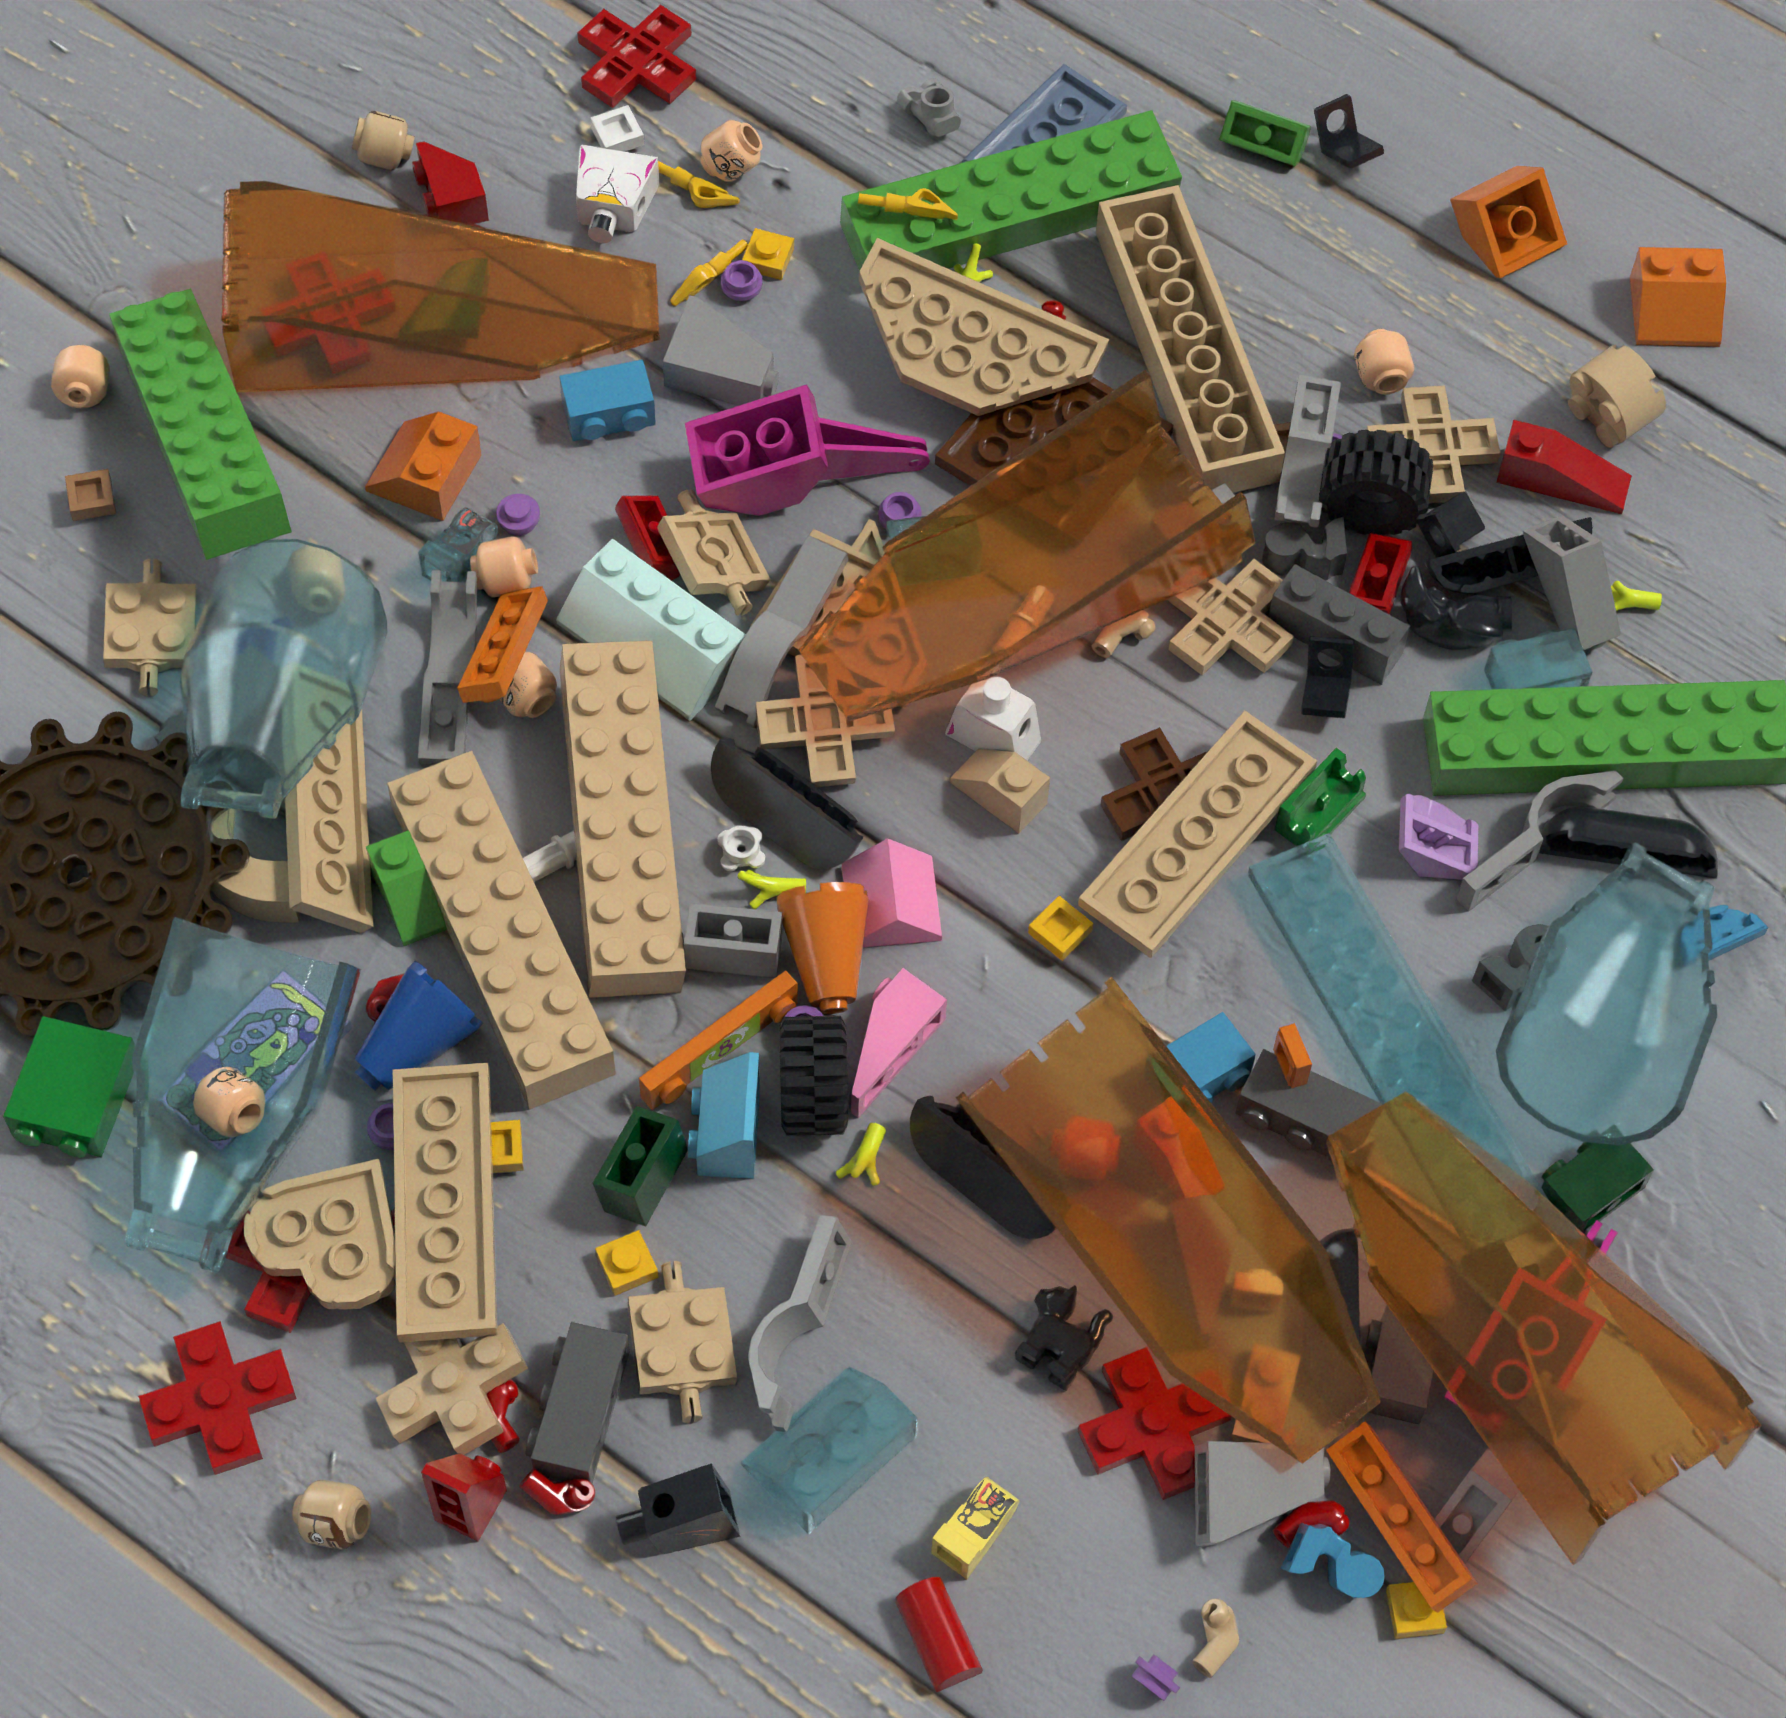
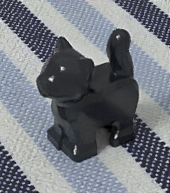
[1015,1285,1113,1391]

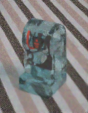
[418,507,498,582]

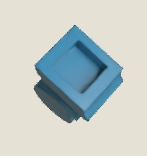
[1281,1523,1385,1598]

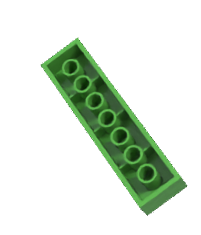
[840,110,1182,271]
[109,288,292,560]
[1423,680,1786,796]

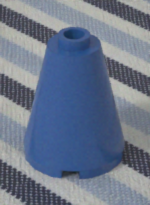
[354,960,483,1091]

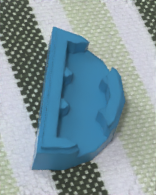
[1681,905,1768,970]

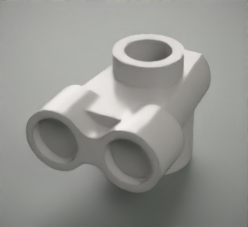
[897,78,961,137]

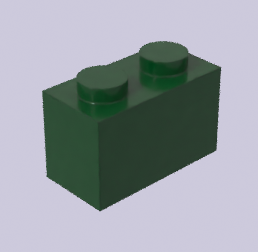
[592,1106,688,1227]
[1537,1127,1654,1240]

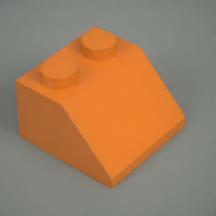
[1450,166,1567,278]
[1630,247,1726,347]
[365,411,481,521]

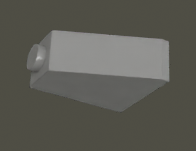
[663,295,779,405]
[1523,515,1621,651]
[1195,1441,1330,1546]

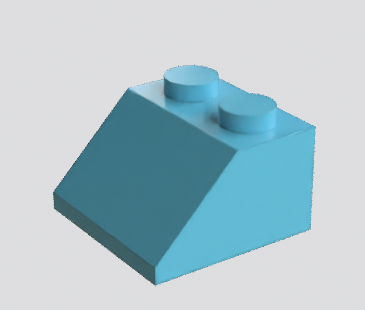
[688,1052,760,1179]

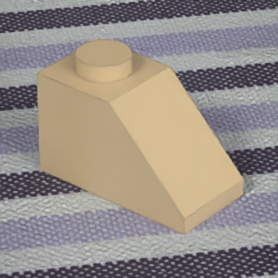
[950,749,1050,834]

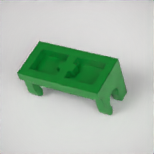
[1275,748,1366,857]

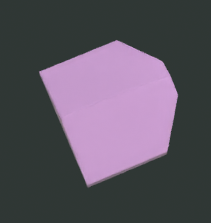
[1399,794,1478,880]

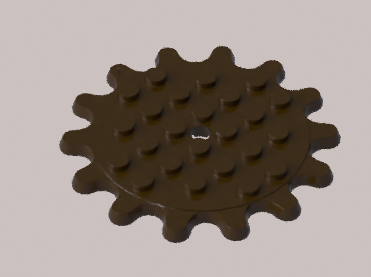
[0,711,250,1038]

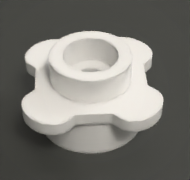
[717,826,765,871]

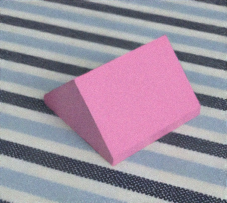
[842,838,942,947]

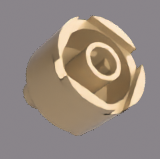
[1568,344,1666,448]

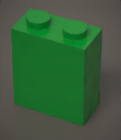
[3,1016,140,1158]

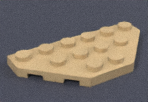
[858,238,1109,416]

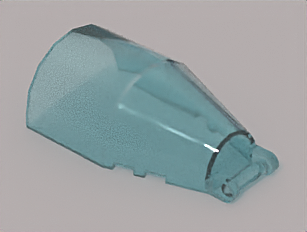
[180,539,388,819]
[1496,841,1717,1145]
[125,917,361,1273]

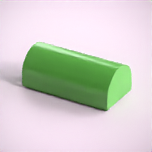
[1219,100,1311,166]

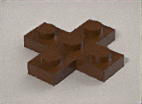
[1100,727,1208,841]

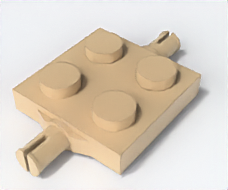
[657,489,771,616]
[103,558,196,696]
[627,1261,737,1423]

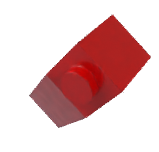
[1496,420,1632,514]
[421,1453,507,1542]

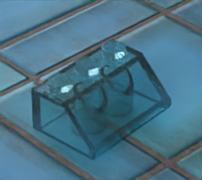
[741,1366,917,1534]

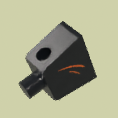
[616,1463,740,1554]

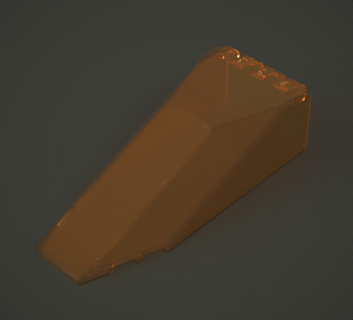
[221,181,660,393]
[799,370,1256,722]
[956,977,1381,1464]
[1326,1091,1762,1565]

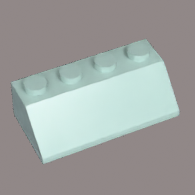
[556,539,746,721]

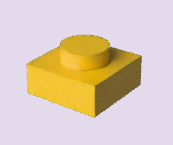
[742,228,794,280]
[1028,896,1094,961]
[491,1120,524,1173]
[595,1230,659,1296]
[1386,1582,1447,1639]

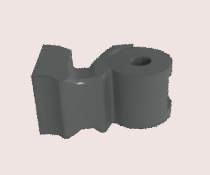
[1262,517,1347,581]
[1472,924,1561,1011]

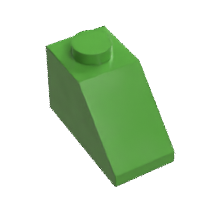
[366,830,447,946]

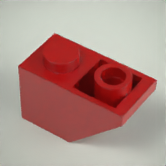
[412,141,489,232]

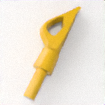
[658,161,741,208]
[858,188,958,220]
[670,239,748,307]

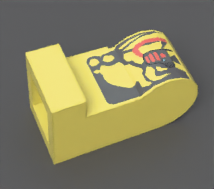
[931,1477,1020,1580]

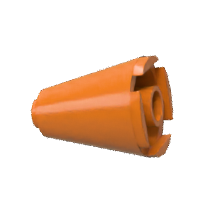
[777,882,869,1014]

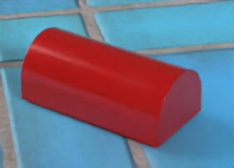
[615,496,680,581]
[1349,533,1412,615]
[895,1577,983,1693]

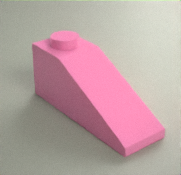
[851,968,947,1118]

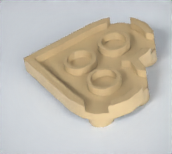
[244,1159,396,1310]

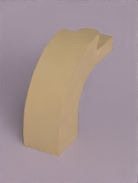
[211,780,300,923]

